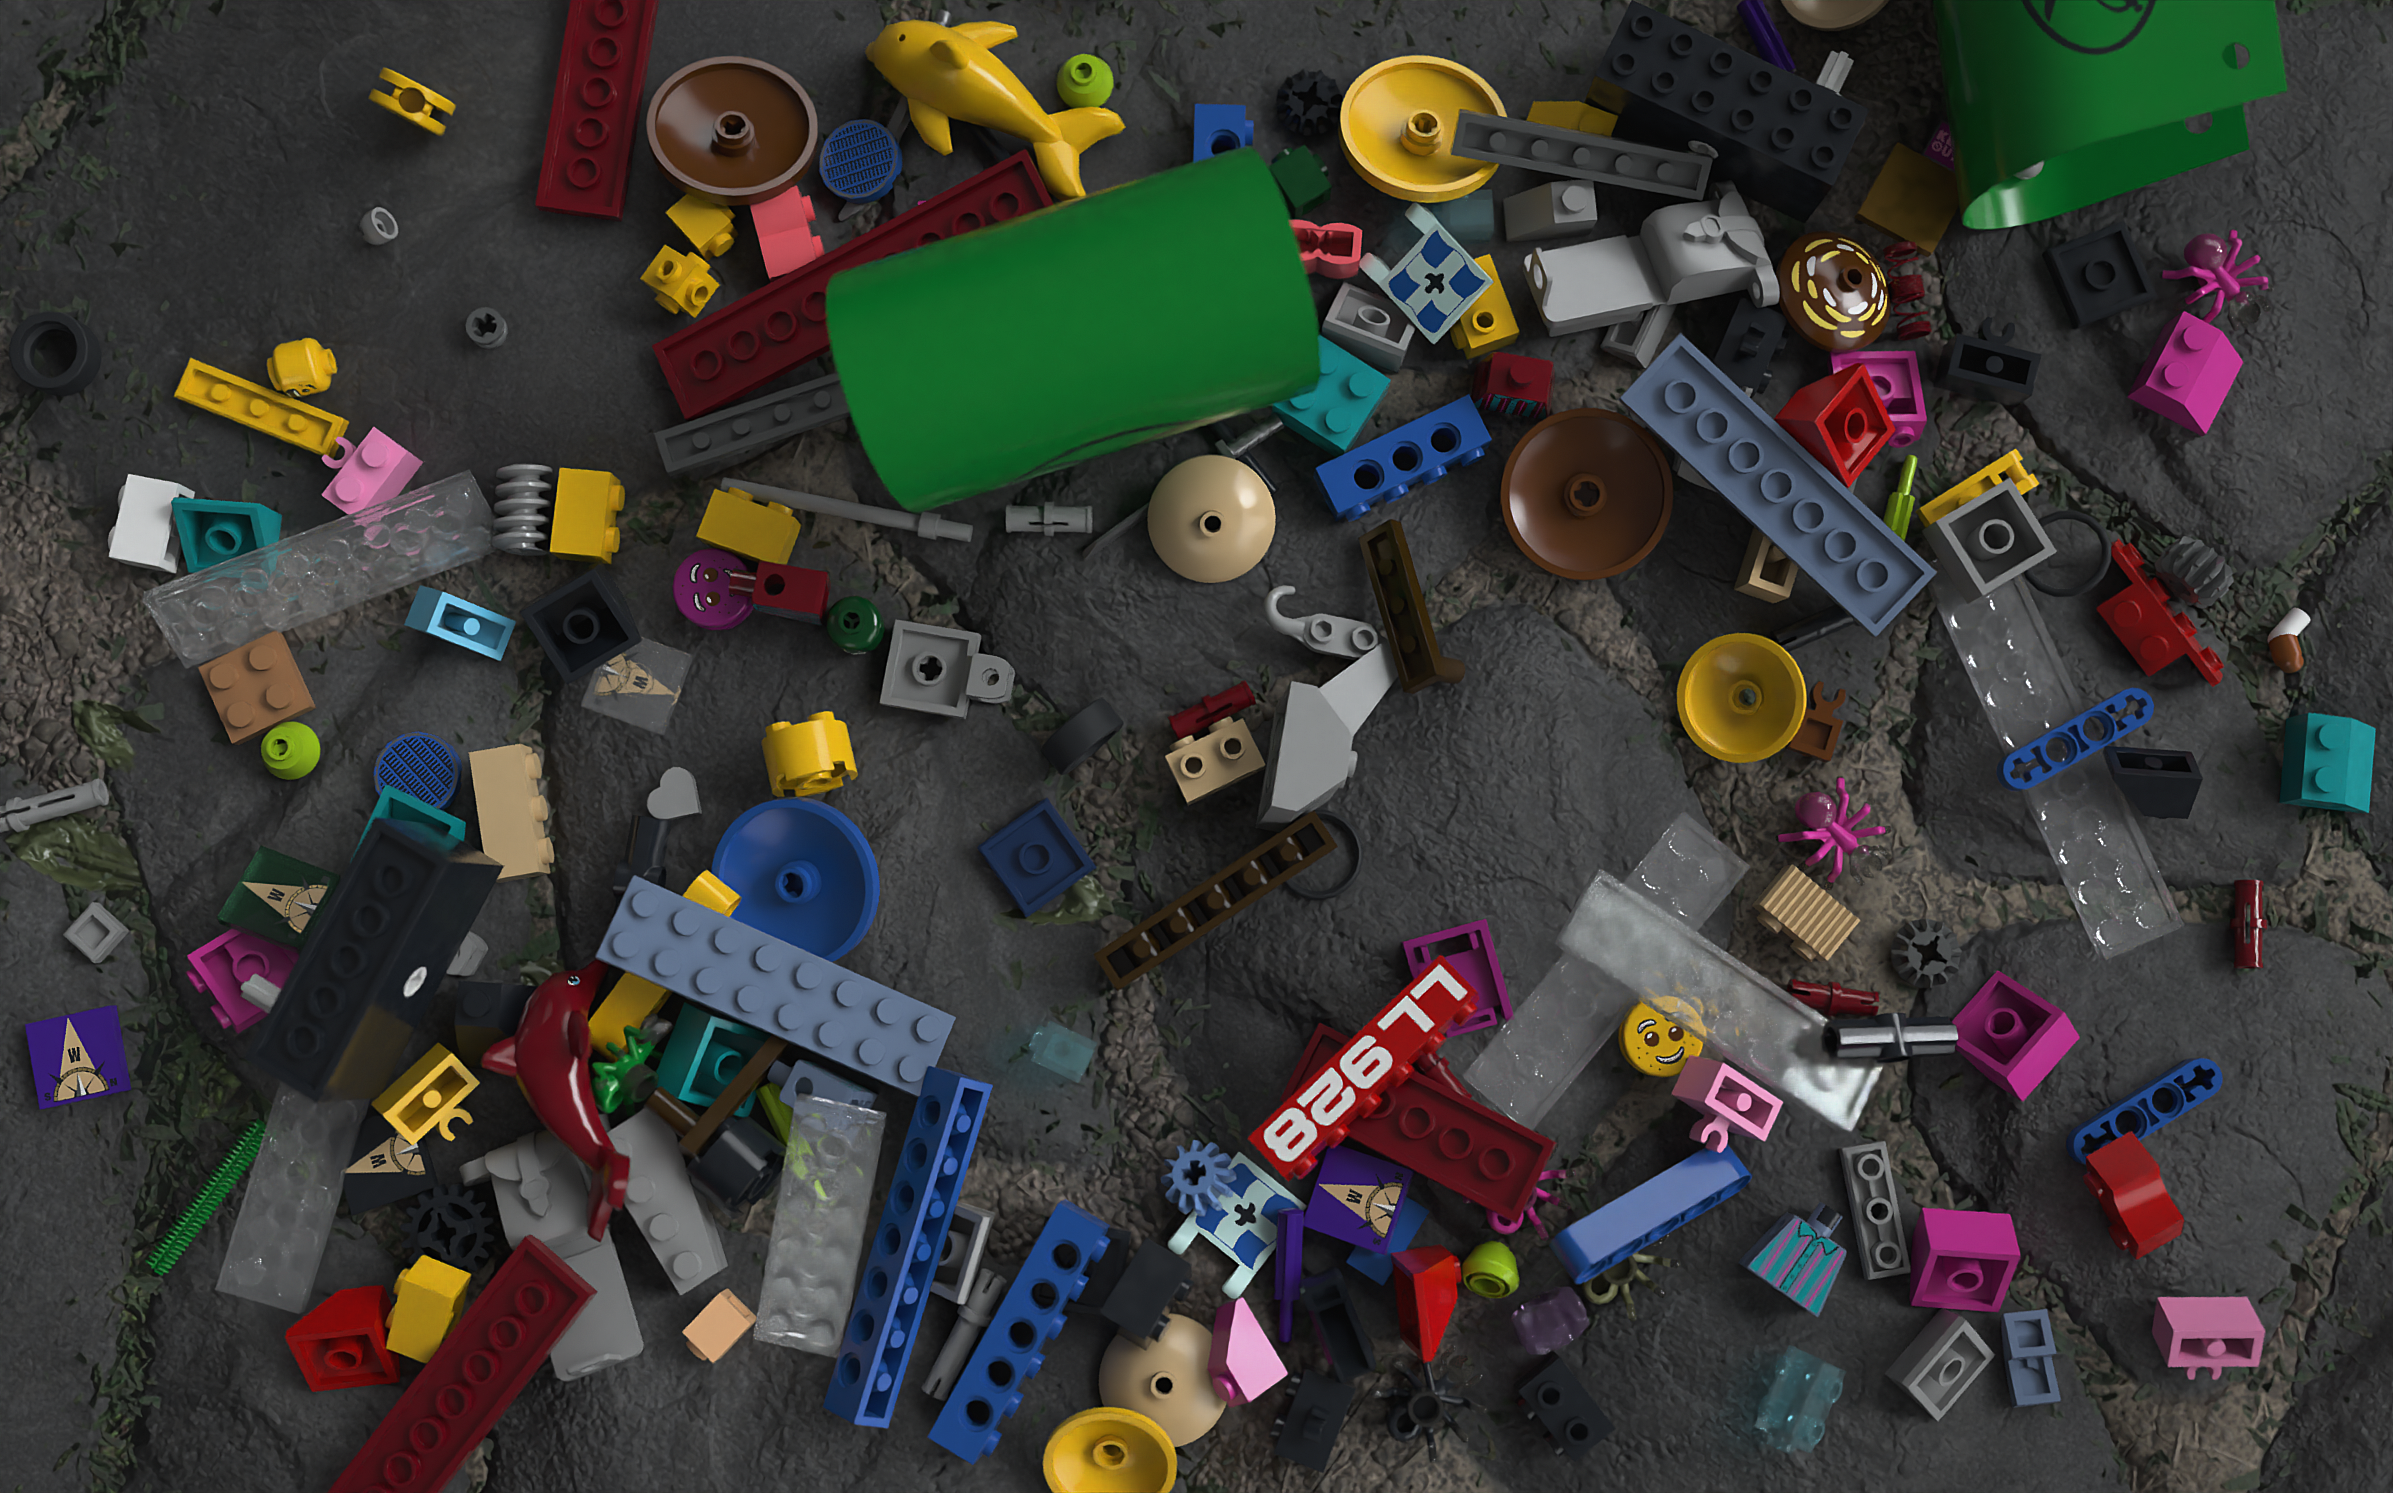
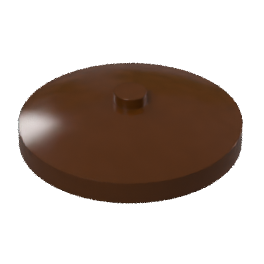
[646,56,818,206]
[1499,408,1673,580]

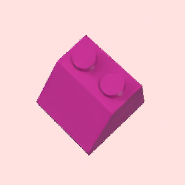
[2127,311,2243,437]
[1951,970,2080,1102]
[1909,1208,2021,1312]

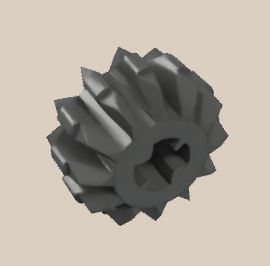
[2154,536,2234,609]

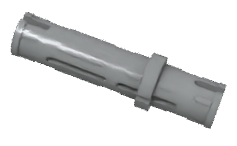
[0,778,109,833]
[921,1268,1007,1401]

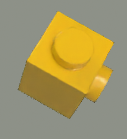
[666,194,738,261]

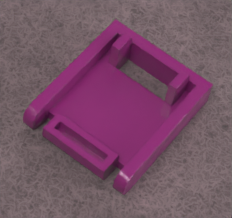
[1401,919,1514,1038]

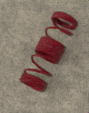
[1883,241,1932,340]

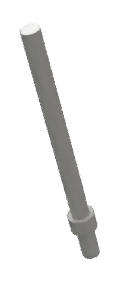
[721,477,973,542]

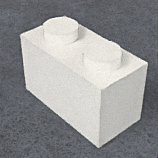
[108,474,195,574]

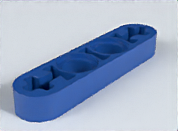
[1996,688,2154,791]
[2066,1058,2222,1165]

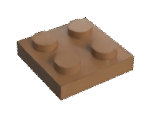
[198,630,316,745]

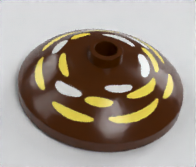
[1776,231,1891,353]

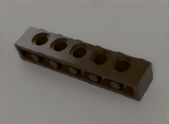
[1093,810,1338,991]

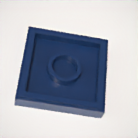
[977,798,1097,918]

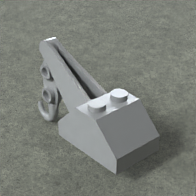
[1256,585,1398,832]

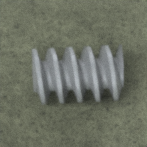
[492,464,553,556]

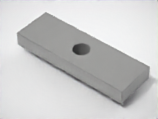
[1839,1141,1911,1280]

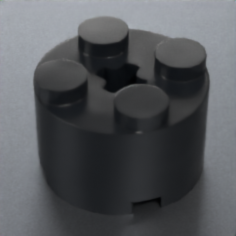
[686,1116,791,1220]

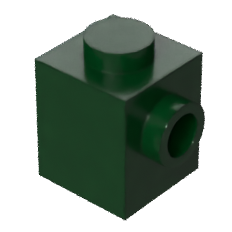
[1269,145,1332,220]

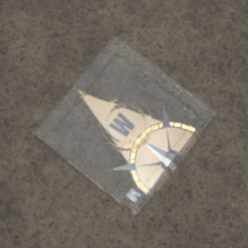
[581,637,694,736]

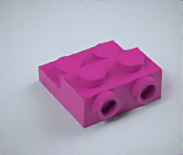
[1827,351,1927,448]
[185,908,299,1034]

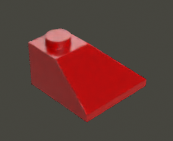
[1774,363,1896,488]
[1391,1244,1462,1362]
[285,1285,400,1392]

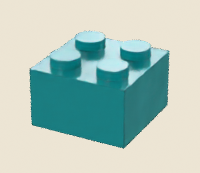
[1271,334,1391,458]

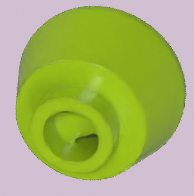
[1057,54,1113,108]
[261,721,320,780]
[1461,1241,1519,1298]

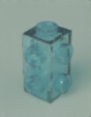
[1754,1345,1847,1455]

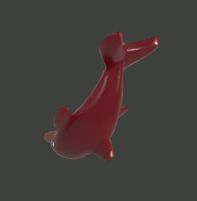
[481,959,631,1242]

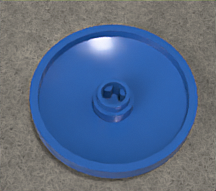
[711,797,880,962]

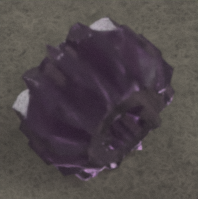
[1510,1287,1590,1355]

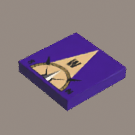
[25,1005,131,1110]
[1303,1145,1414,1256]

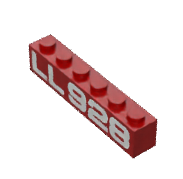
[1248,954,1480,1181]

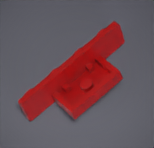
[2096,539,2224,687]

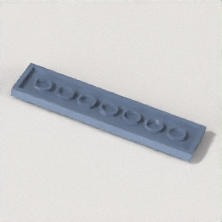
[1618,333,1937,637]
[595,875,956,1098]

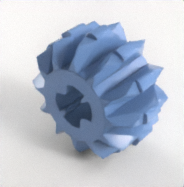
[1160,1140,1237,1216]

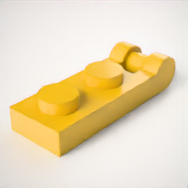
[1915,449,2040,528]

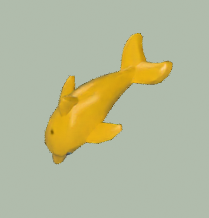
[865,19,1125,202]

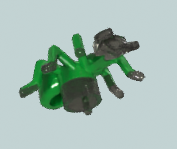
[590,1013,674,1118]

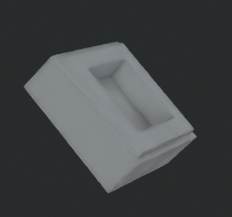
[63,902,130,963]

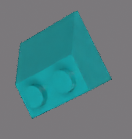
[2279,713,2376,814]
[652,1002,771,1118]

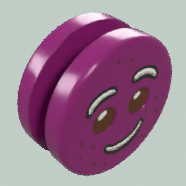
[673,548,753,631]

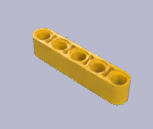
[588,870,742,1063]

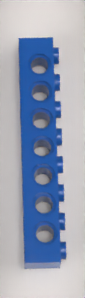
[823,1065,993,1428]

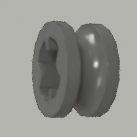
[465,307,508,350]

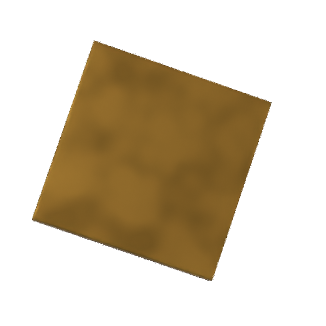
[1854,142,1959,258]

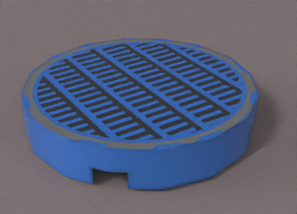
[819,119,903,204]
[373,732,462,810]

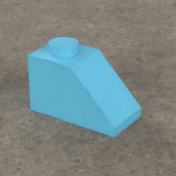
[404,585,516,661]

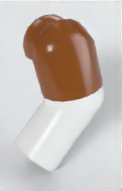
[2268,608,2310,673]

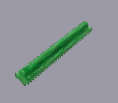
[145,1118,273,1276]

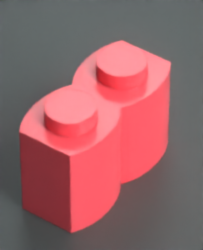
[749,186,825,283]
[1290,220,1362,279]

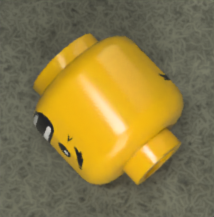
[267,338,337,398]

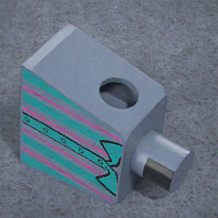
[768,1057,878,1133]
[1738,1202,1846,1317]

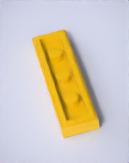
[174,358,349,459]

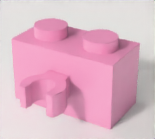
[322,427,423,529]
[1671,1055,1783,1153]
[2152,1297,2265,1380]

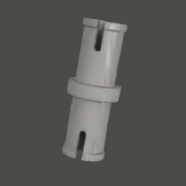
[1006,502,1092,536]

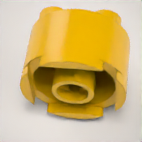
[761,711,858,797]

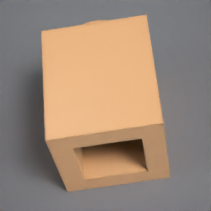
[682,1288,758,1363]

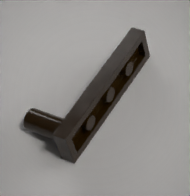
[1358,519,1465,694]
[644,1035,794,1161]

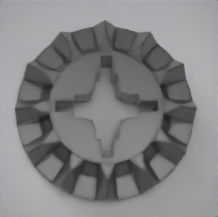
[1891,919,1963,988]

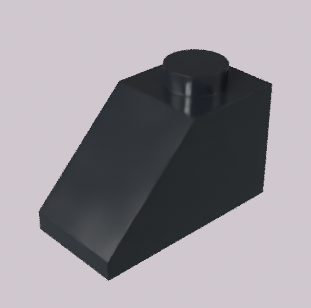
[2103,746,2203,819]

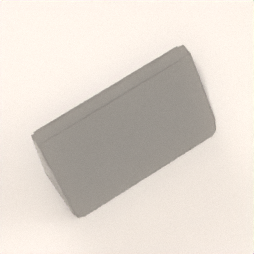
[1600,303,1678,368]

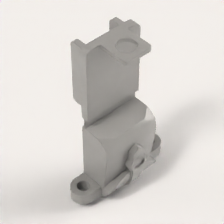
[1523,179,1780,337]
[459,1114,643,1381]

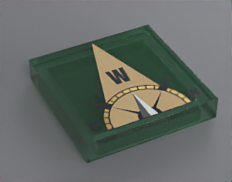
[217,846,341,954]

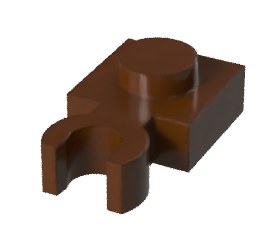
[1785,681,1846,763]

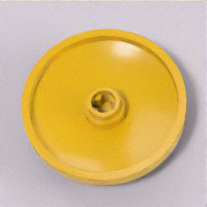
[1338,55,1507,203]

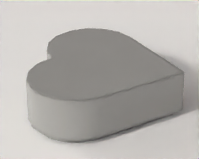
[647,767,702,820]

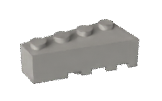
[607,1108,728,1296]

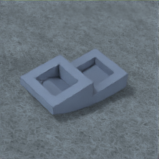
[2001,1309,2061,1408]

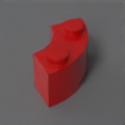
[2083,1131,2184,1260]

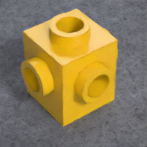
[640,245,720,318]

